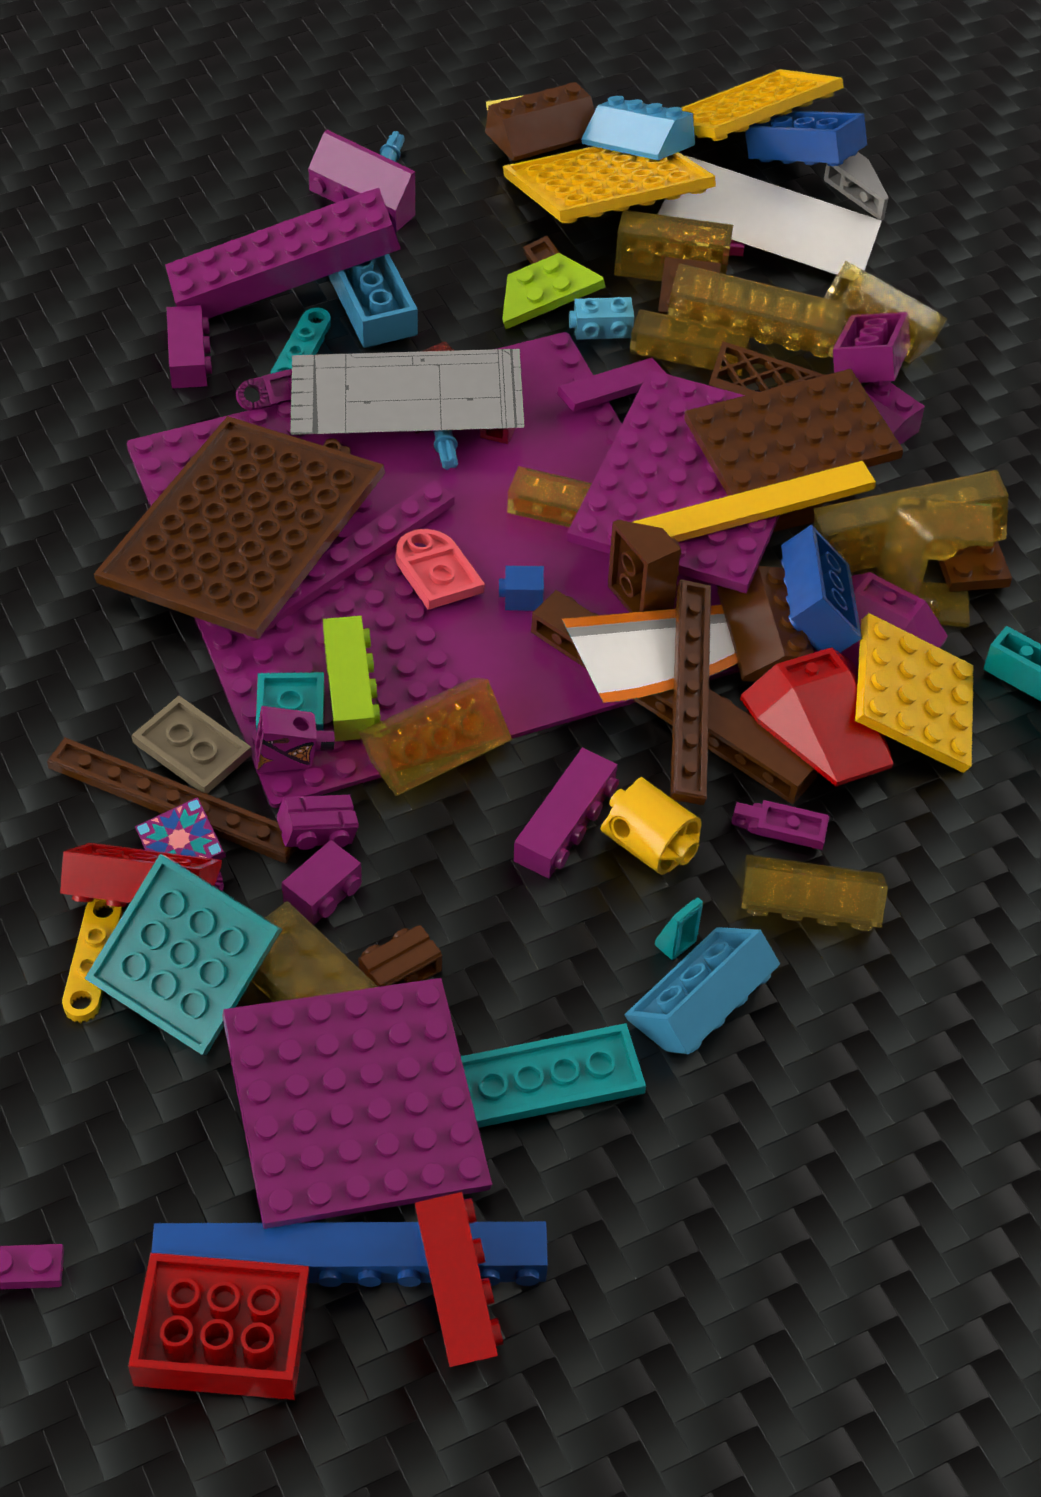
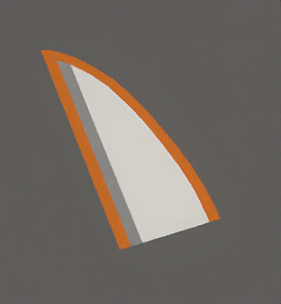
[562,605,738,703]

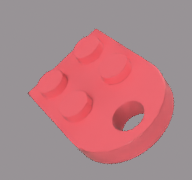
[395,529,485,610]

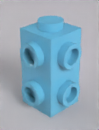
[569,297,634,340]

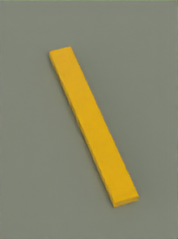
[632,461,876,542]

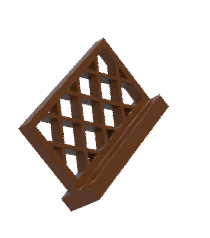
[708,341,824,395]

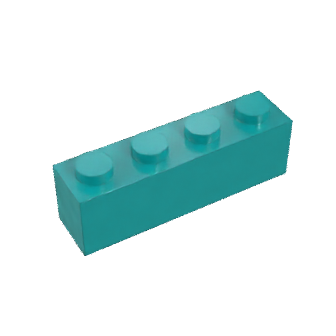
[983,626,1041,701]

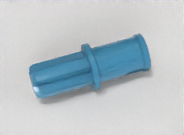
[380,131,405,162]
[433,430,458,470]

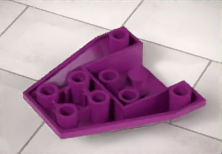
[811,572,948,668]

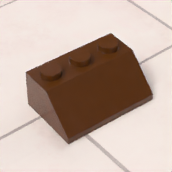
[608,520,681,613]

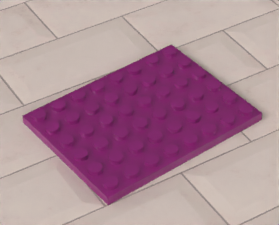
[567,370,780,594]

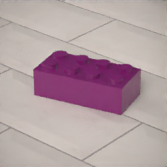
[833,312,910,386]

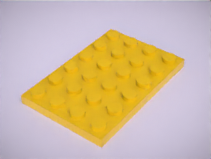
[681,69,844,141]

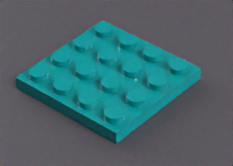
[84,854,282,1055]

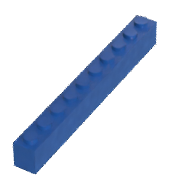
[152,1221,548,1287]

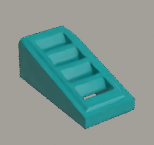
[655,897,703,960]

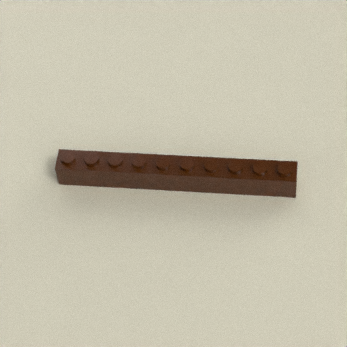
[531,590,817,805]

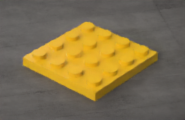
[855,613,973,773]

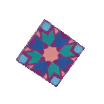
[135,797,226,859]

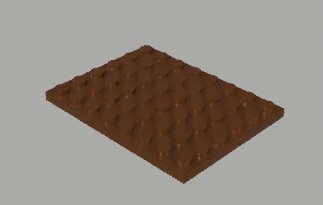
[94,416,385,639]

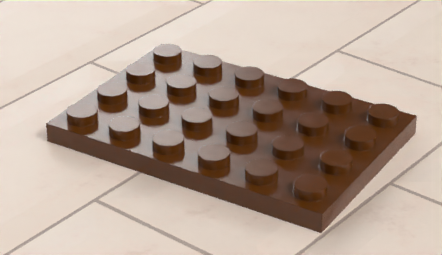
[684,369,903,496]

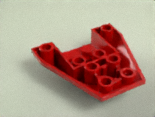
[740,647,894,786]

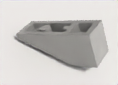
[824,152,889,220]

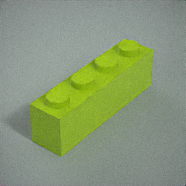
[323,616,381,741]

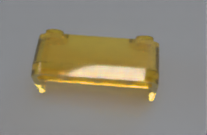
[876,497,994,627]

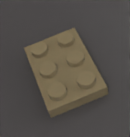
[132,696,252,794]

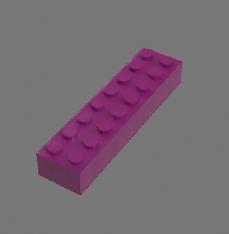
[165,187,401,319]

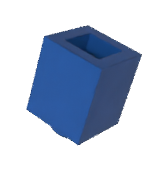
[499,566,544,611]

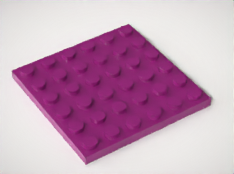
[222,978,492,1229]

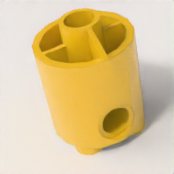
[601,777,702,875]

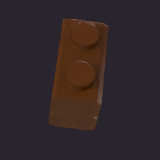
[358,925,442,988]

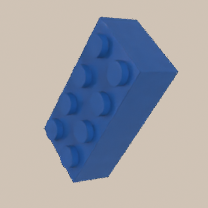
[745,110,867,166]
[781,524,862,653]

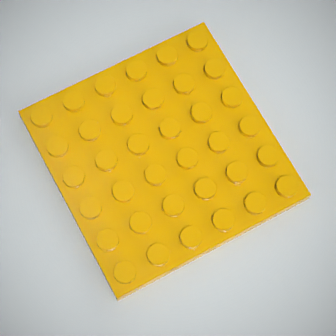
[503,146,716,223]

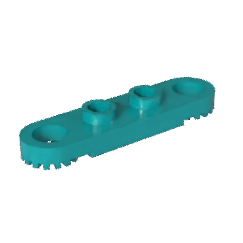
[270,308,331,374]

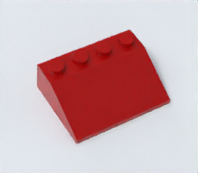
[128,1253,309,1400]

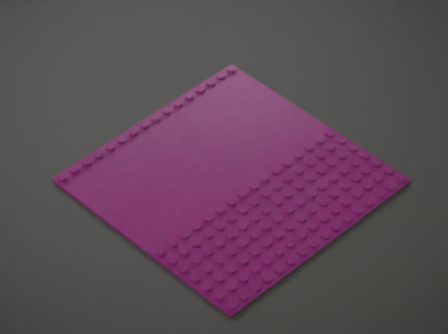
[127,332,740,808]

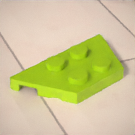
[502,253,606,329]

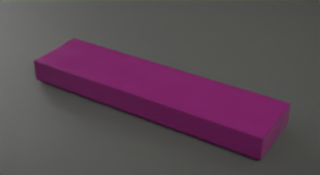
[557,358,667,412]

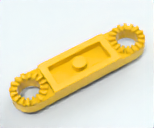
[62,898,122,1023]

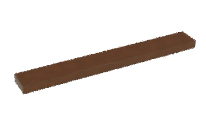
[670,579,711,805]
[47,737,297,864]

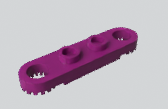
[236,369,292,411]

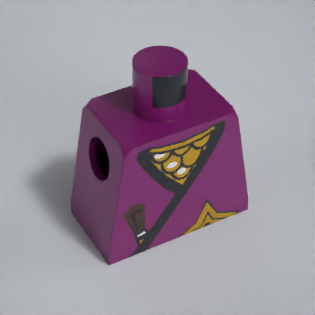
[254,706,335,773]

